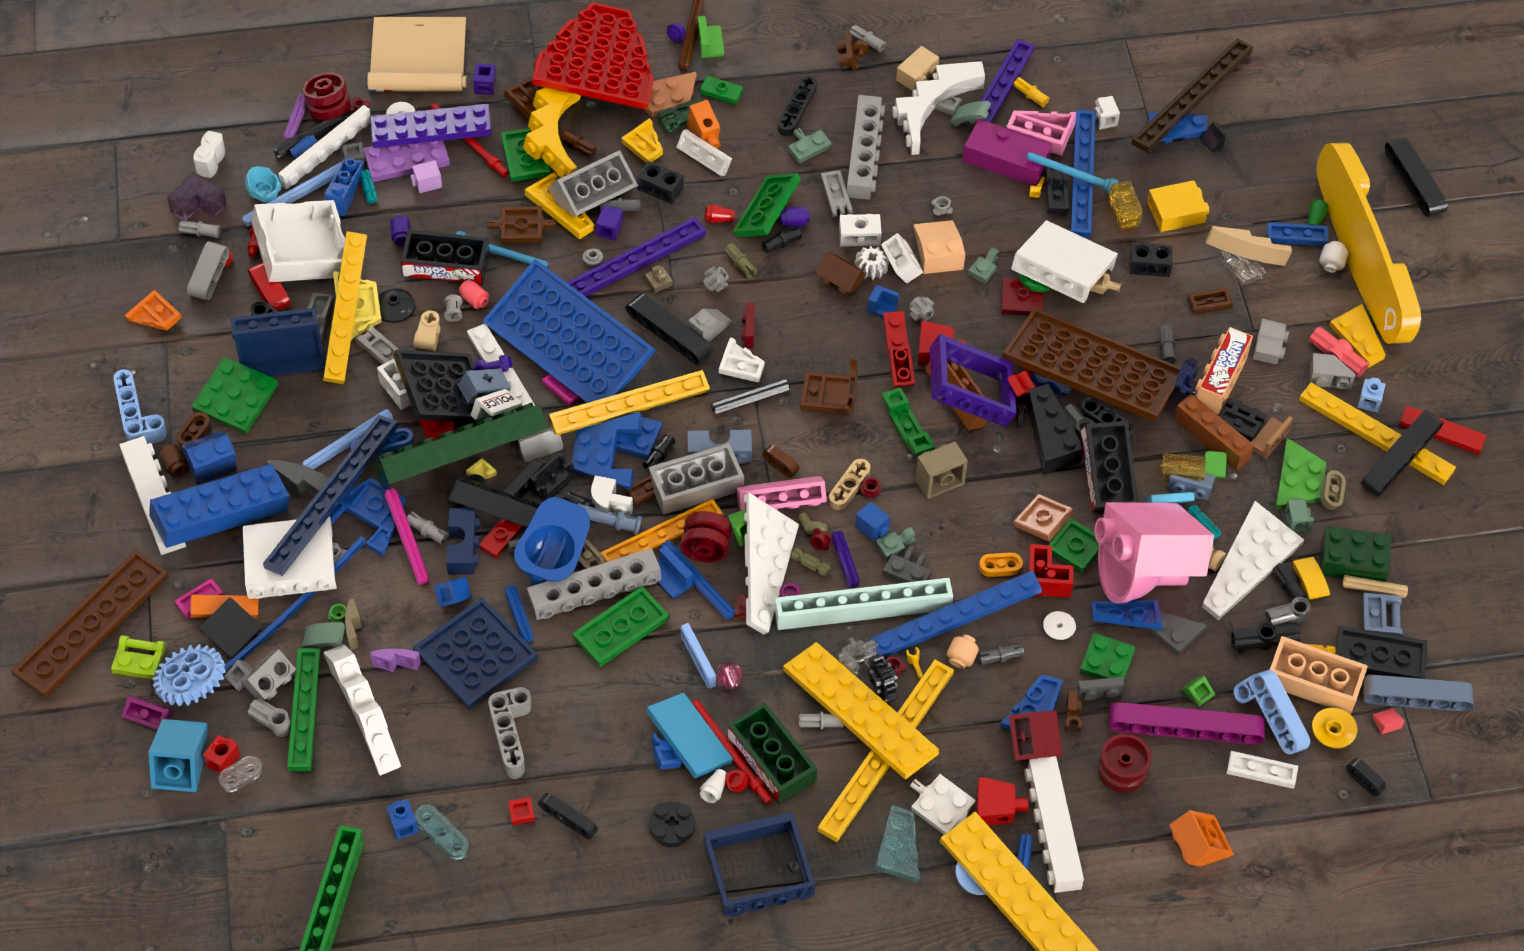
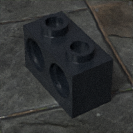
[637,161,684,204]
[1129,243,1173,277]

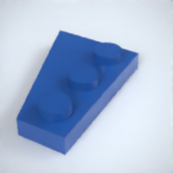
[1148,112,1208,143]
[1091,599,1162,630]
[1000,674,1063,730]

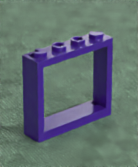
[929,334,1016,427]

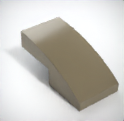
[345,598,362,650]

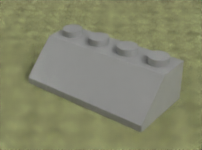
[548,150,639,217]
[649,443,744,515]

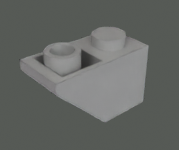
[1310,353,1355,389]

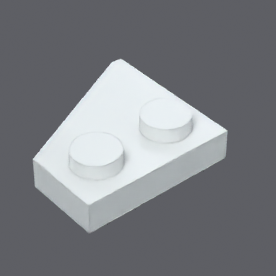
[719,338,765,383]

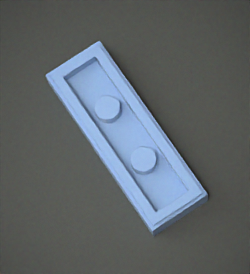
[681,623,716,689]

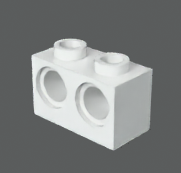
[881,233,923,283]

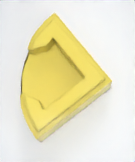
[466,458,497,479]

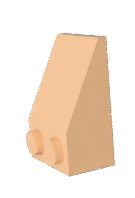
[913,220,965,274]

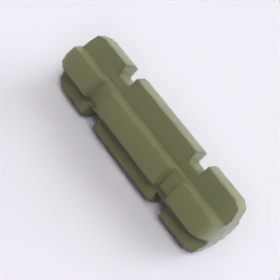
[791,547,831,576]

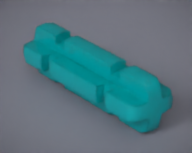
[360,169,378,204]
[1187,505,1221,541]

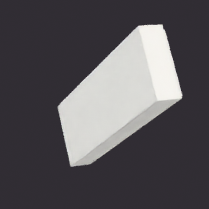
[676,129,732,177]
[1226,751,1298,789]

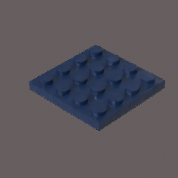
[413,597,538,709]

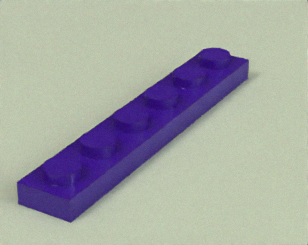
[974,39,1035,124]

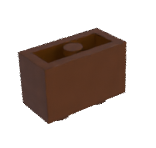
[816,252,867,295]

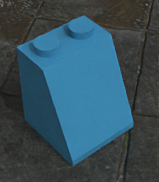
[149,719,208,792]

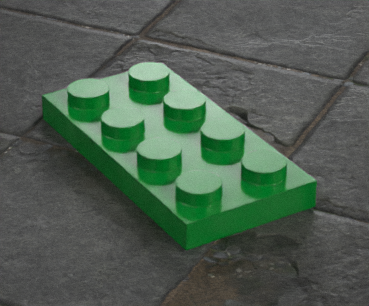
[733,173,801,237]
[572,586,670,667]

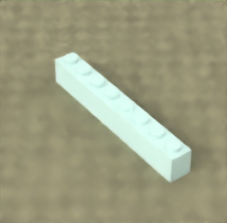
[775,578,953,630]

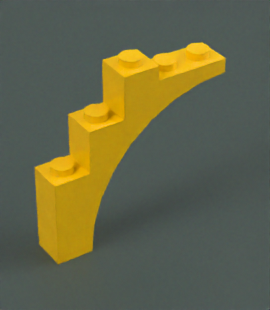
[523,87,581,178]

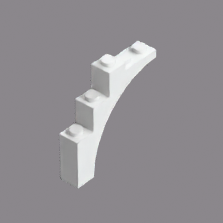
[892,61,985,155]
[323,644,401,775]

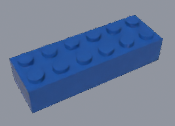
[149,464,290,548]

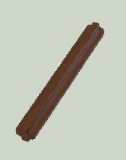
[678,0,704,70]

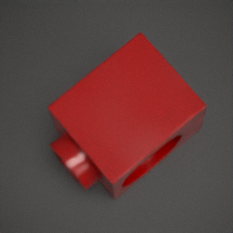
[202,735,240,776]

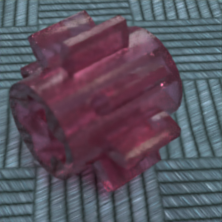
[716,661,744,689]

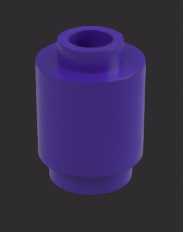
[781,206,810,228]
[390,216,411,247]

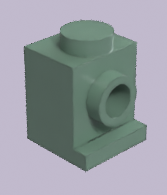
[1285,498,1314,533]

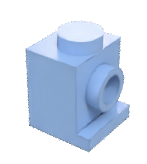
[1357,378,1386,413]

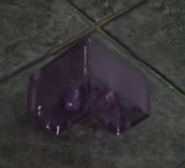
[167,172,227,221]

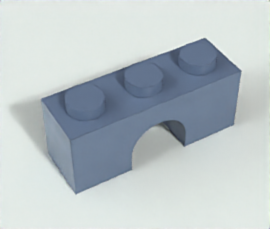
[687,430,752,464]

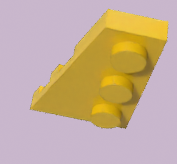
[1329,304,1386,368]

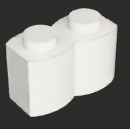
[193,131,226,178]

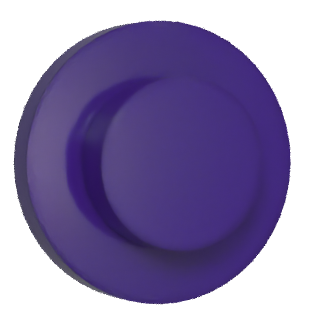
[667,23,685,42]

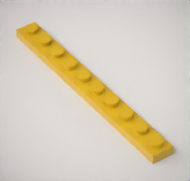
[818,660,954,842]

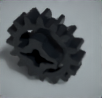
[868,653,898,702]

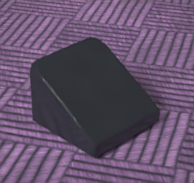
[1201,121,1226,152]

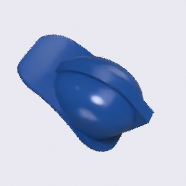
[514,497,590,586]

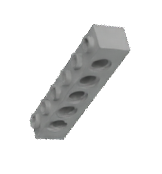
[847,95,885,200]
[527,548,661,620]

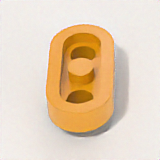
[979,553,1023,577]

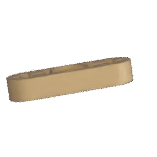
[829,459,870,510]

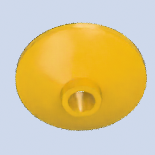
[1312,708,1357,748]

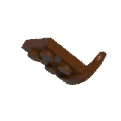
[800,358,857,414]

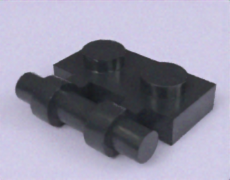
[1218,398,1267,442]

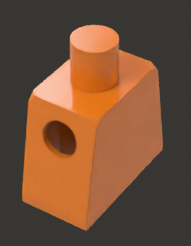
[687,100,721,149]

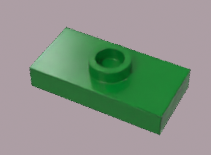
[700,76,743,105]

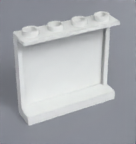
[1011,220,1118,303]
[243,516,337,599]

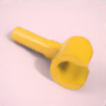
[1029,176,1046,198]
[906,647,923,679]

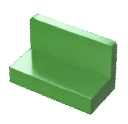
[698,16,724,58]

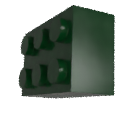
[1320,526,1391,582]

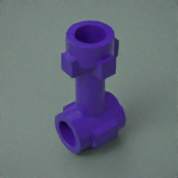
[472,355,512,372]

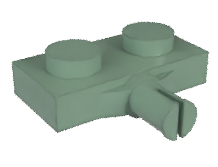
[788,128,832,164]

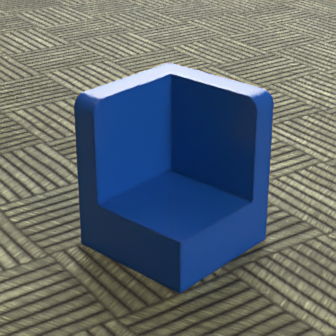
[867,285,899,317]
[434,576,472,607]

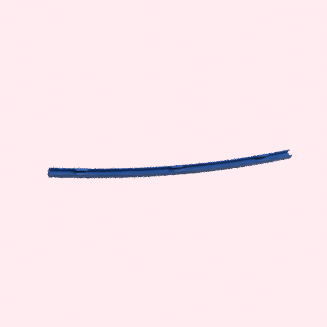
[191,536,367,702]

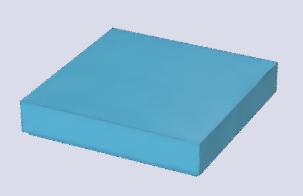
[1143,492,1195,504]

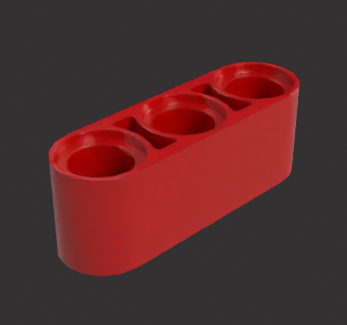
[247,262,291,311]

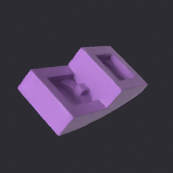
[371,649,421,672]

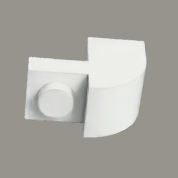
[591,475,633,516]

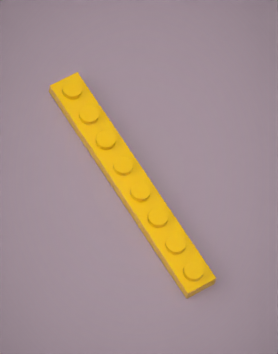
[323,231,367,384]
[548,370,710,436]
[1299,382,1456,485]

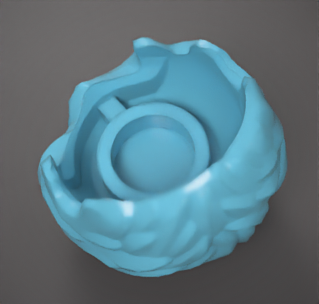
[245,166,281,202]

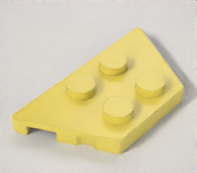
[333,271,382,341]

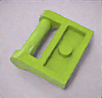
[111,635,166,680]

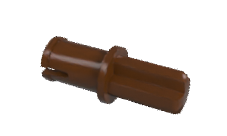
[560,129,597,156]

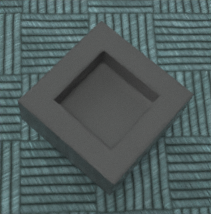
[342,142,366,162]

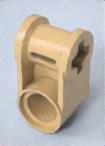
[414,311,441,352]

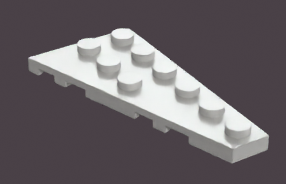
[744,493,799,635]
[1202,501,1304,621]

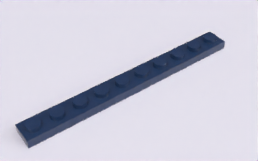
[263,415,398,576]

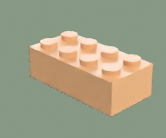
[1270,636,1368,715]

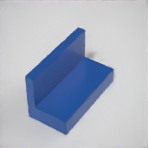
[657,545,693,599]

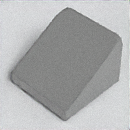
[224,660,253,691]

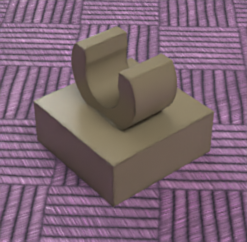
[645,265,673,293]

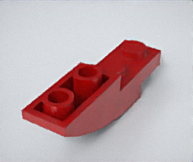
[883,311,915,387]

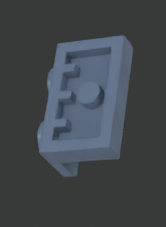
[1167,464,1215,501]

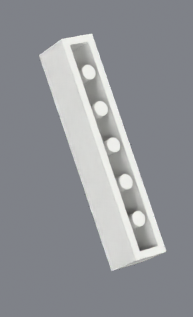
[119,436,186,555]
[1025,756,1084,893]

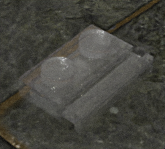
[1219,251,1267,285]

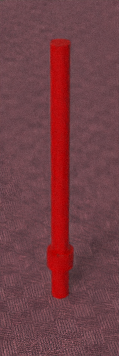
[431,103,509,177]
[692,699,773,805]

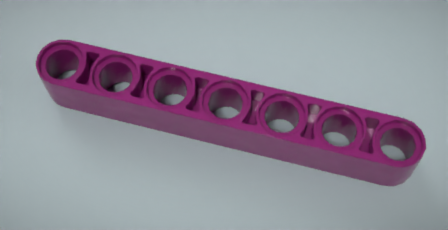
[1109,702,1264,745]

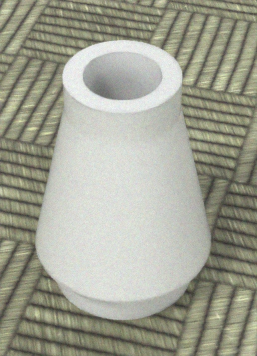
[700,769,727,803]

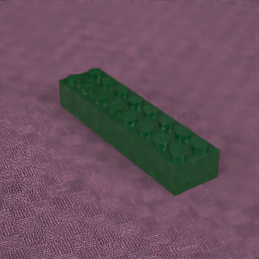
[373,403,548,487]

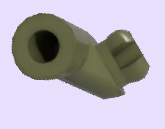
[798,512,828,535]

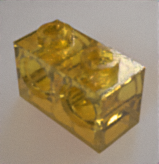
[1108,181,1143,230]

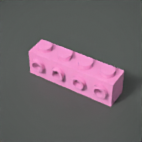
[736,476,827,511]

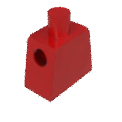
[918,321,966,365]
[976,777,1028,826]

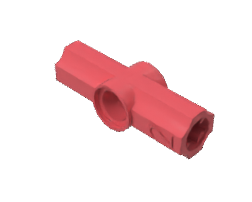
[1309,327,1369,377]

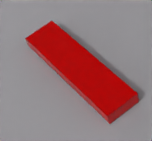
[1399,406,1487,455]

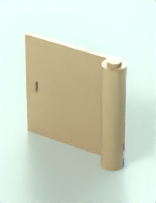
[368,17,467,92]

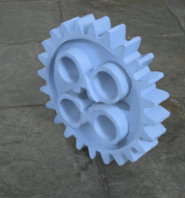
[153,644,226,706]

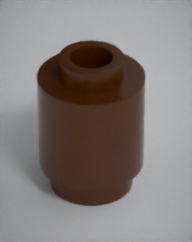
[159,444,188,476]

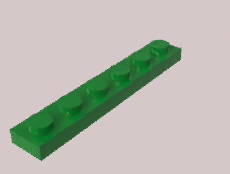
[287,648,321,771]

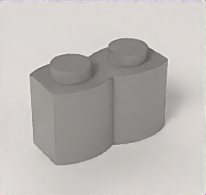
[1253,319,1289,365]

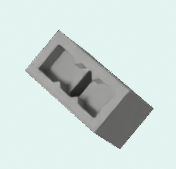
[240,649,296,701]

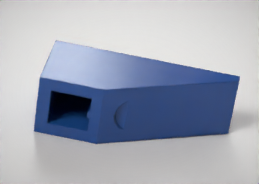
[325,158,364,217]

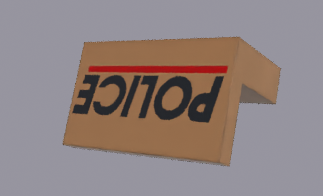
[1251,416,1293,459]

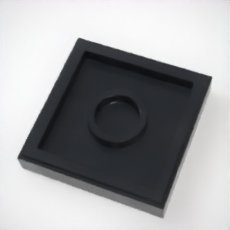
[199,597,263,659]

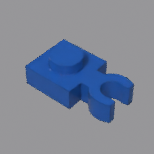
[651,733,682,770]

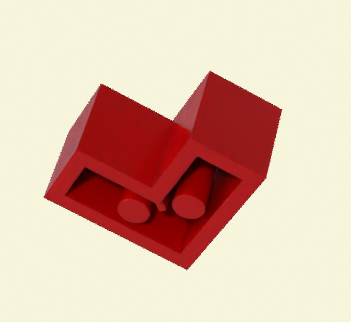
[1027,544,1074,598]

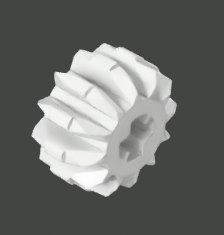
[854,246,889,280]

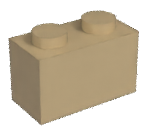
[896,46,940,90]

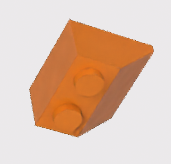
[1169,810,1234,867]

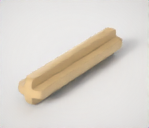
[1342,575,1408,598]

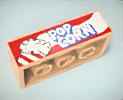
[1194,327,1253,415]

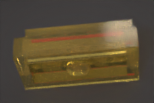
[1160,453,1206,480]

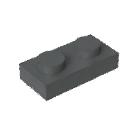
[1077,677,1124,701]

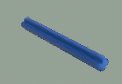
[661,540,735,620]

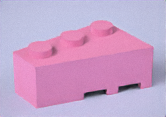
[1007,111,1076,156]

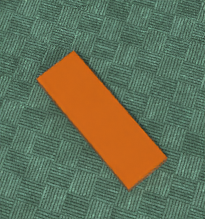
[190,595,258,619]

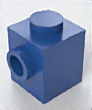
[855,502,890,541]
[386,799,419,840]

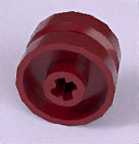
[302,72,351,121]
[680,511,732,563]
[1098,734,1151,793]

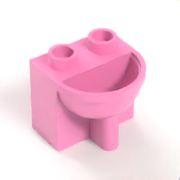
[1095,502,1214,603]

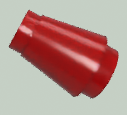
[705,204,735,224]

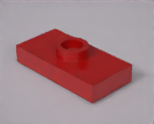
[479,518,523,559]

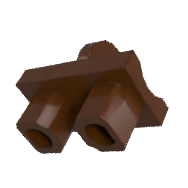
[836,31,868,70]

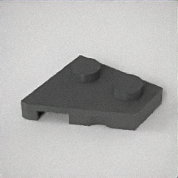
[1145,611,1206,655]

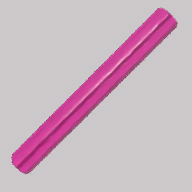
[385,488,430,585]

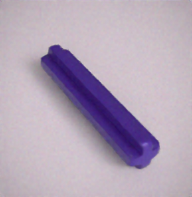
[832,531,860,588]

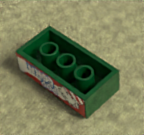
[727,702,817,804]

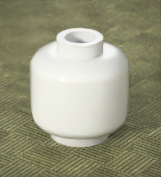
[1319,241,1349,273]

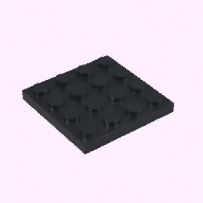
[393,350,495,422]

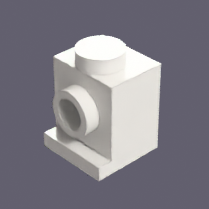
[1094,96,1120,130]

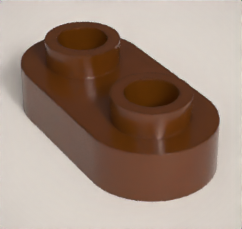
[177,412,211,447]

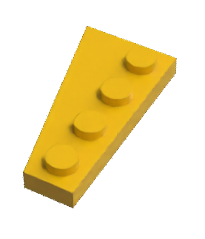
[525,172,595,239]

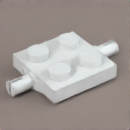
[910,774,976,835]

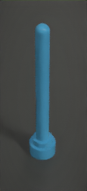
[1026,152,1119,195]
[456,231,548,267]

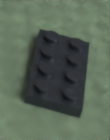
[1336,626,1427,679]

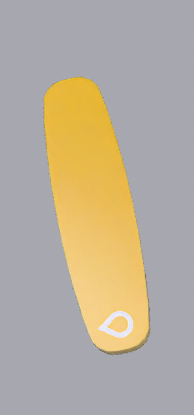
[1316,143,1421,344]

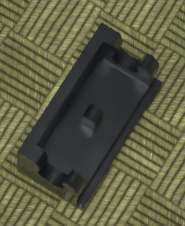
[530,452,576,501]

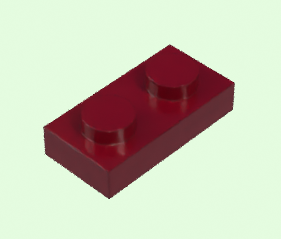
[741,303,755,348]

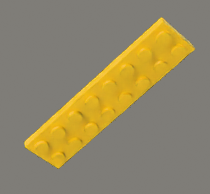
[783,642,939,780]
[940,812,1099,951]

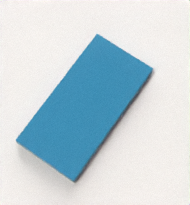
[646,693,733,779]

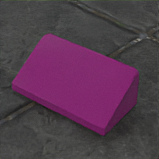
[121,696,173,730]

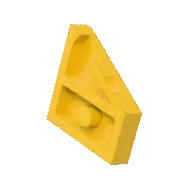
[621,118,663,164]

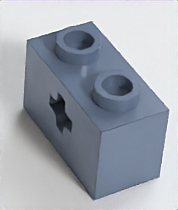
[458,369,511,404]

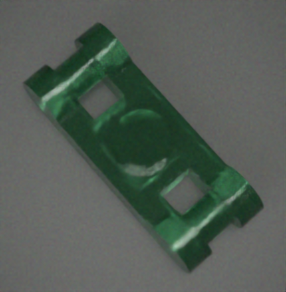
[657,98,703,132]

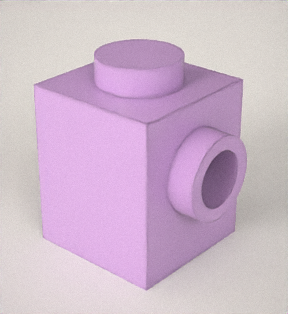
[410,160,442,193]

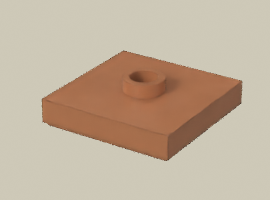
[1014,494,1074,541]

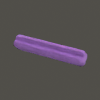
[283,94,307,141]

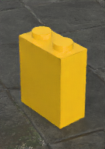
[1147,180,1209,232]

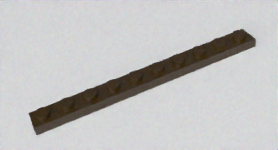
[1131,38,1253,153]

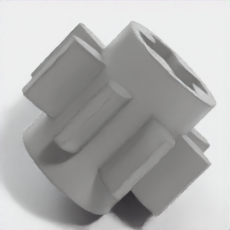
[703,266,729,292]
[909,296,934,322]

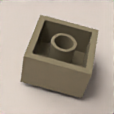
[915,441,968,500]

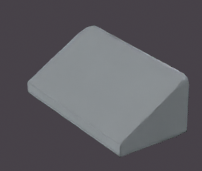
[518,427,563,463]

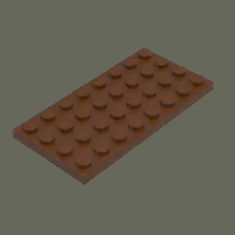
[1002,308,1186,422]

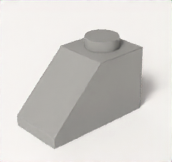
[688,308,732,342]

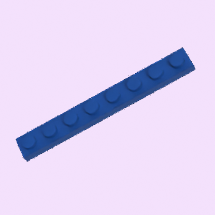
[1070,110,1096,238]
[871,570,1042,658]

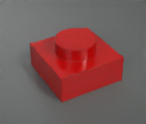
[508,797,535,826]

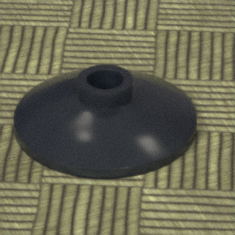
[378,289,415,323]

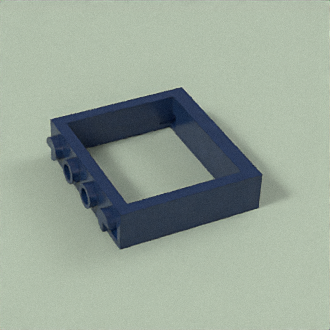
[703,812,815,917]

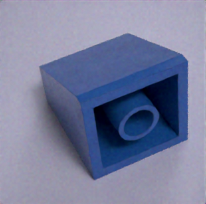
[181,431,237,485]

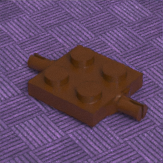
[487,206,556,244]

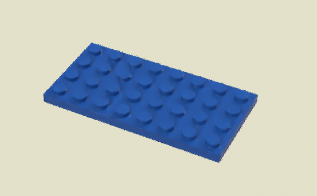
[482,259,656,403]

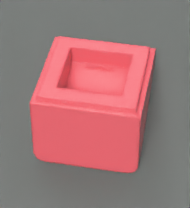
[1372,708,1405,735]

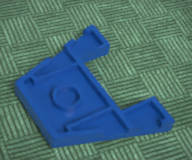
[572,412,642,490]
[330,478,406,557]

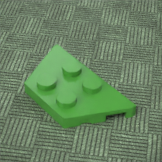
[1275,439,1327,510]

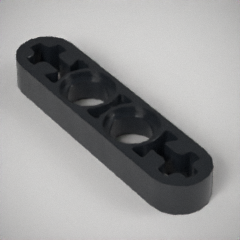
[778,75,817,136]

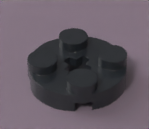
[649,802,695,847]

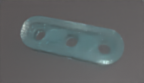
[415,805,469,859]

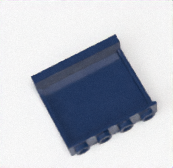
[230,308,325,376]

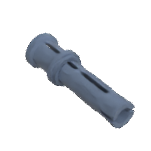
[578,503,642,535]

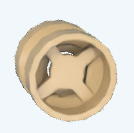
[1209,545,1226,572]

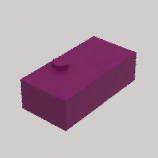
[963,119,1052,186]

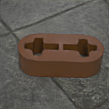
[762,444,799,478]

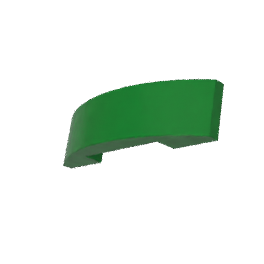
[881,387,935,455]

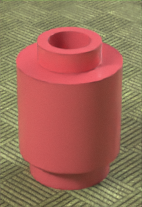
[459,280,489,309]

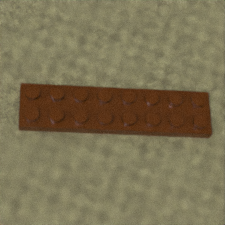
[11,549,169,699]

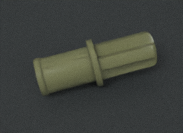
[725,243,757,278]

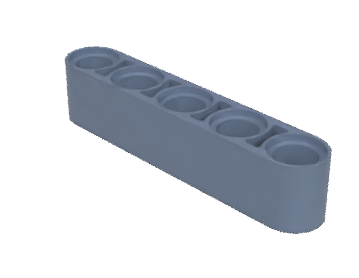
[1363,675,1474,711]

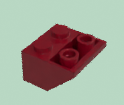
[1009,711,1063,762]

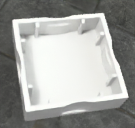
[251,200,345,282]

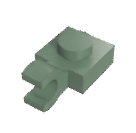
[968,248,1000,284]
[876,527,916,561]

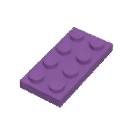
[363,141,450,182]

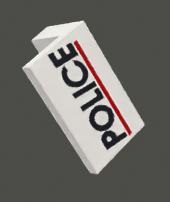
[470,389,522,420]

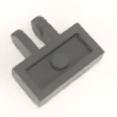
[883,546,932,583]

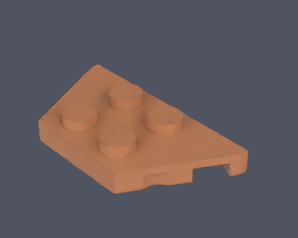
[646,72,697,117]

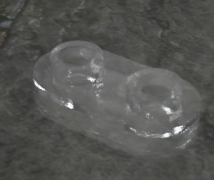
[219,756,263,792]

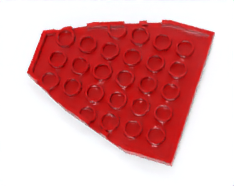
[532,2,654,110]

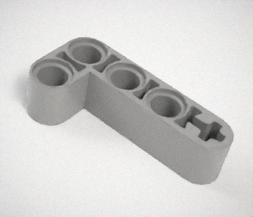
[488,687,532,779]

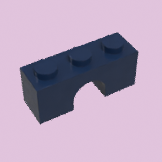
[446,508,480,575]

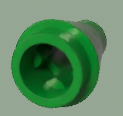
[1307,200,1329,225]

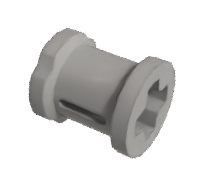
[444,295,462,322]

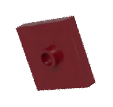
[1001,277,1043,315]

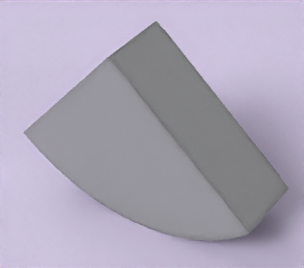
[936,97,962,116]

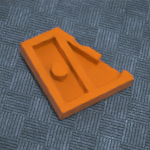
[124,290,182,331]

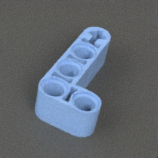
[114,369,167,444]
[1234,670,1310,754]

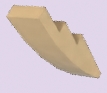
[1205,226,1292,266]

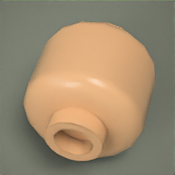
[946,634,979,669]

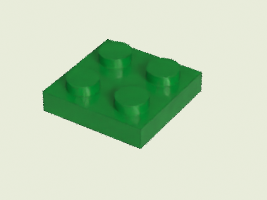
[1048,518,1099,573]
[1080,633,1136,681]

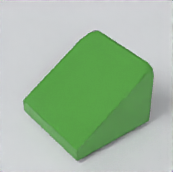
[1203,451,1227,478]
[1181,676,1216,707]

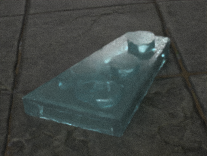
[874,805,920,883]

